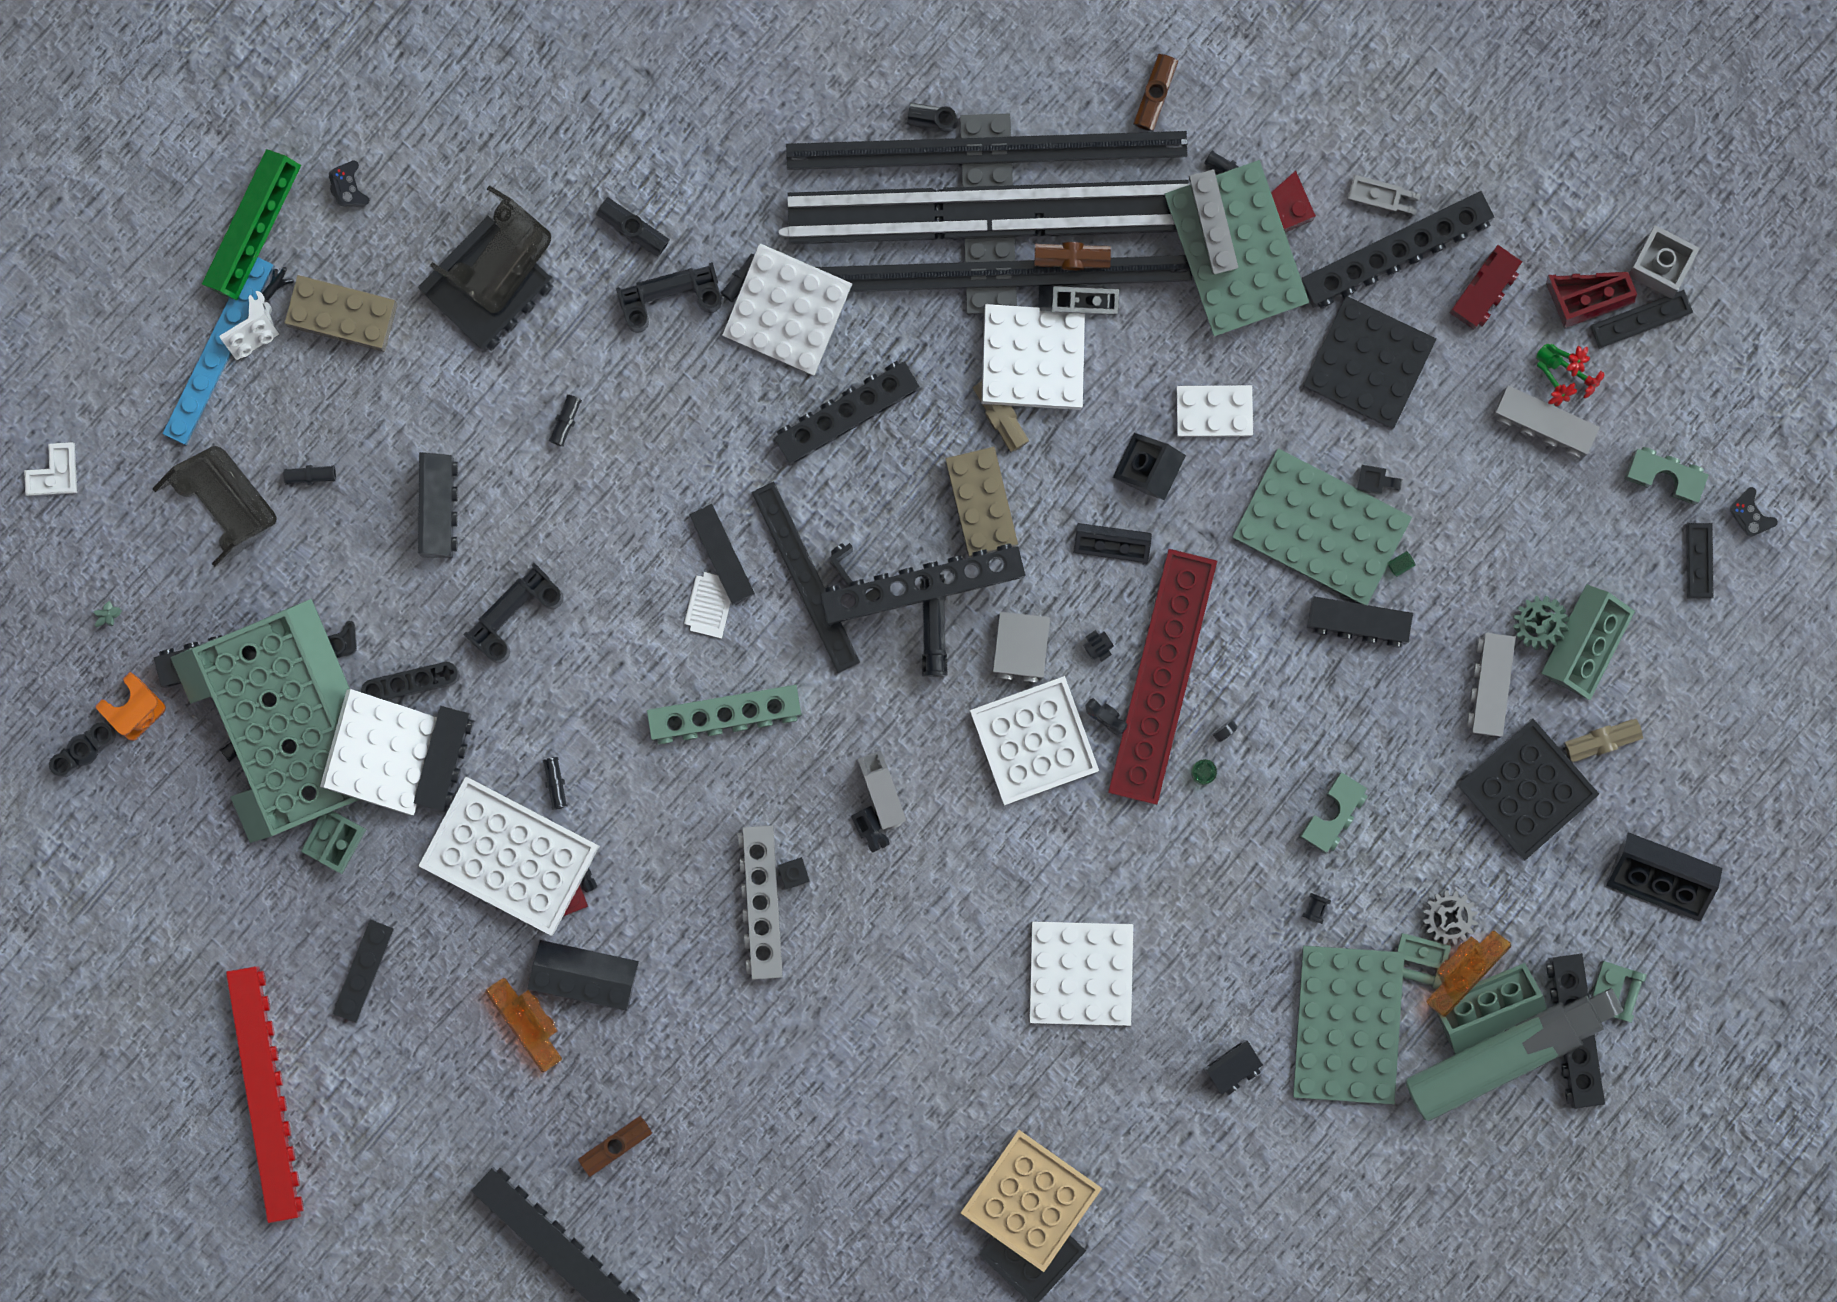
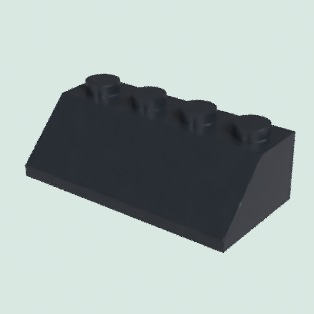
[418,452,458,558]
[1606,832,1723,922]
[527,940,639,1011]

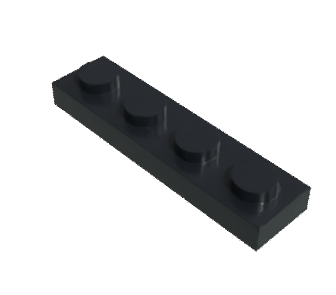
[333,919,394,1023]

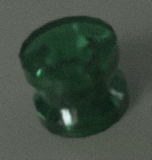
[1191,759,1217,785]

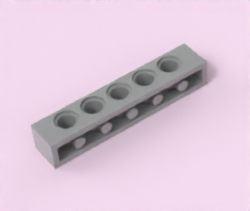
[738,826,783,979]

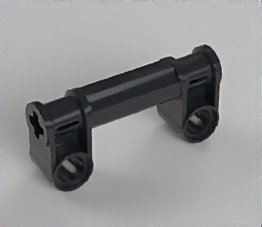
[616,262,722,333]
[463,563,563,663]
[920,574,948,677]

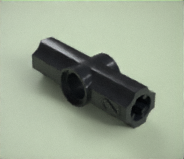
[596,197,670,258]

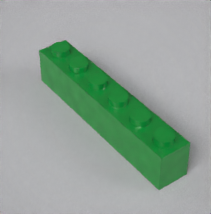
[202,149,302,300]

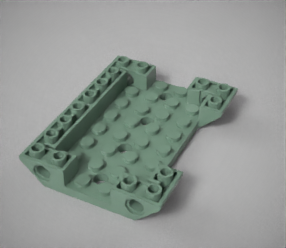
[170,598,360,843]

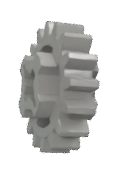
[1423,890,1478,945]

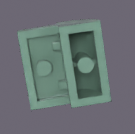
[301,811,367,874]

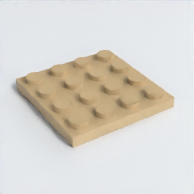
[961,1130,1102,1272]

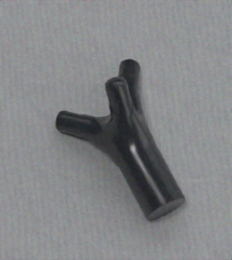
[262,267,294,301]

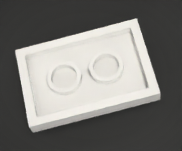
[1176,385,1253,437]

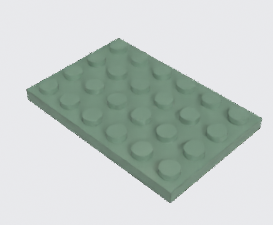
[1164,160,1309,336]
[1232,448,1412,605]
[1293,945,1404,1104]

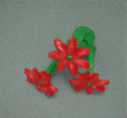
[1536,344,1605,407]

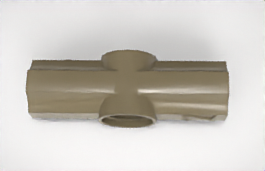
[972,381,1029,452]
[1564,718,1643,762]

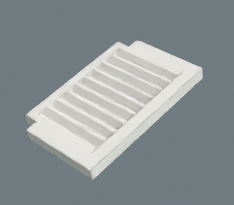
[684,572,731,639]

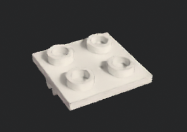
[219,291,279,360]

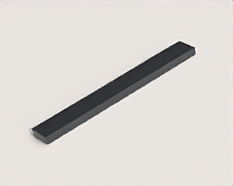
[751,482,860,673]

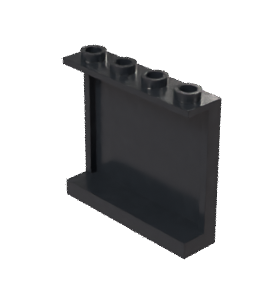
[418,216,554,353]

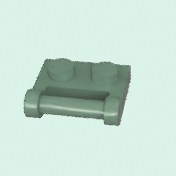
[1397,933,1451,990]
[1591,961,1647,1023]

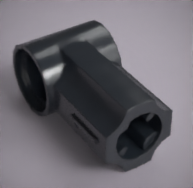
[907,103,958,132]

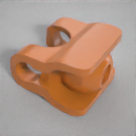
[96,672,166,741]

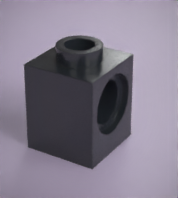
[778,857,810,890]

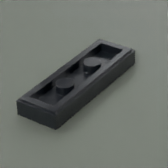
[1686,523,1714,599]

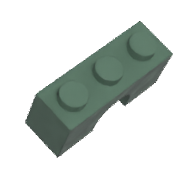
[1624,447,1709,505]
[1300,772,1368,853]

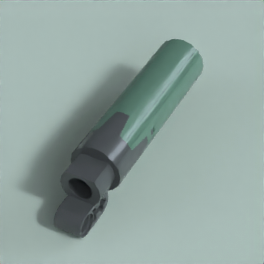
[1406,988,1624,1121]

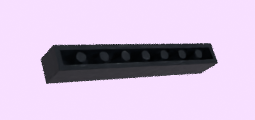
[471,1167,641,1302]

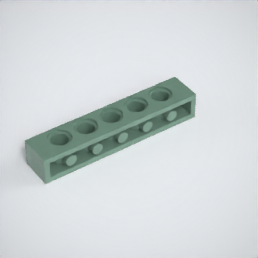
[647,685,802,745]

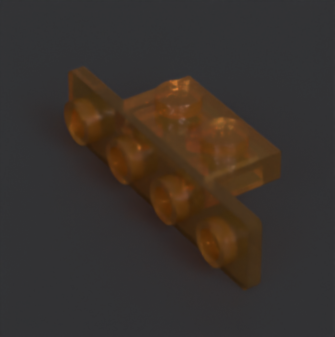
[1426,931,1512,1017]
[485,978,562,1073]

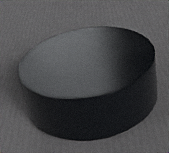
[1213,720,1238,742]

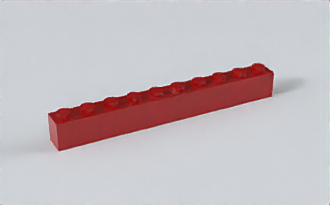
[226,966,304,1223]

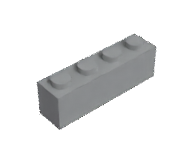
[1188,169,1238,274]
[1493,385,1600,458]
[1467,633,1516,738]

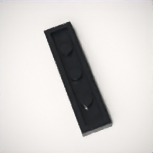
[1590,290,1693,349]
[689,504,755,605]

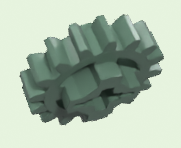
[1513,596,1569,650]

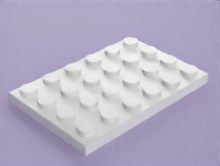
[419,777,600,936]

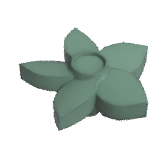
[93,601,122,628]

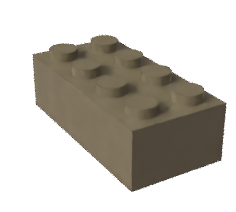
[285,275,398,352]
[945,446,1018,558]

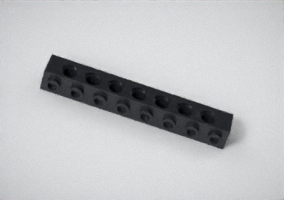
[1301,191,1495,309]
[820,543,1026,625]

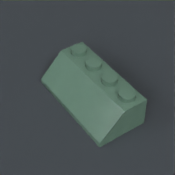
[1541,584,1635,700]
[1432,963,1547,1054]

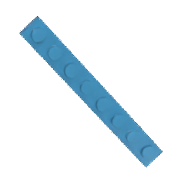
[162,258,275,445]

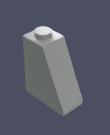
[858,751,906,829]

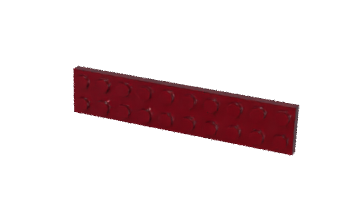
[1108,549,1217,805]

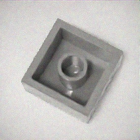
[1629,225,1700,299]

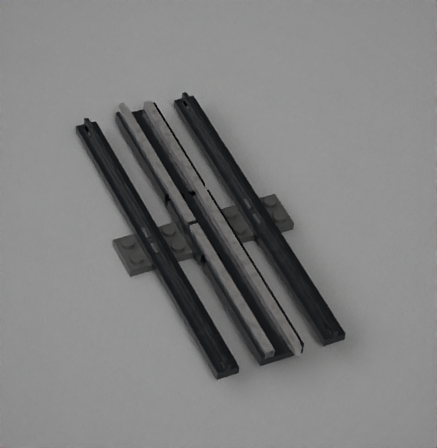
[779,113,1192,315]

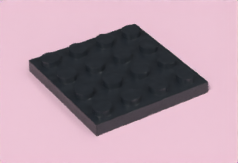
[1303,296,1437,429]
[1457,718,1599,861]

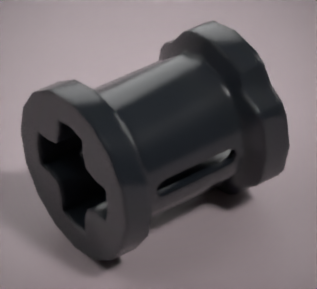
[1302,893,1331,924]

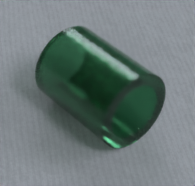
[1388,551,1416,577]

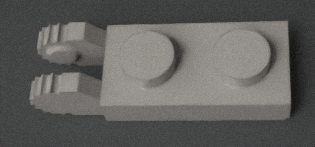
[1347,175,1421,216]

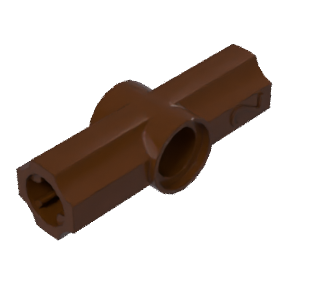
[1133,54,1179,132]
[1034,242,1111,270]
[578,1115,653,1177]

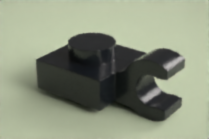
[1357,465,1403,494]
[851,806,890,853]

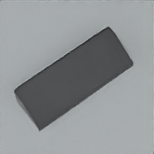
[1073,523,1152,563]

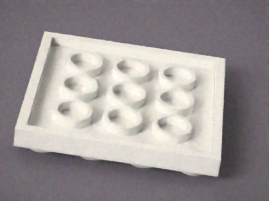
[722,244,852,375]
[981,304,1085,410]
[970,676,1099,805]
[320,689,437,815]
[1030,922,1133,1026]

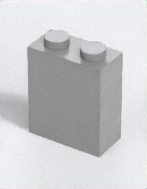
[993,612,1050,683]

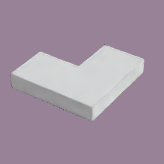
[24,442,77,496]

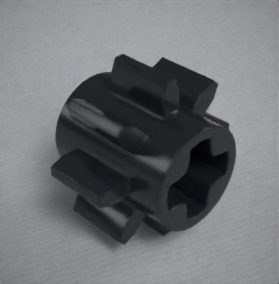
[1083,630,1114,662]

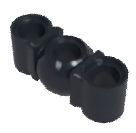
[49,722,116,777]

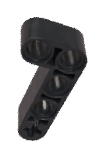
[361,662,460,702]

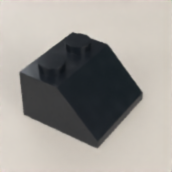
[1113,433,1186,501]
[1203,1040,1263,1095]

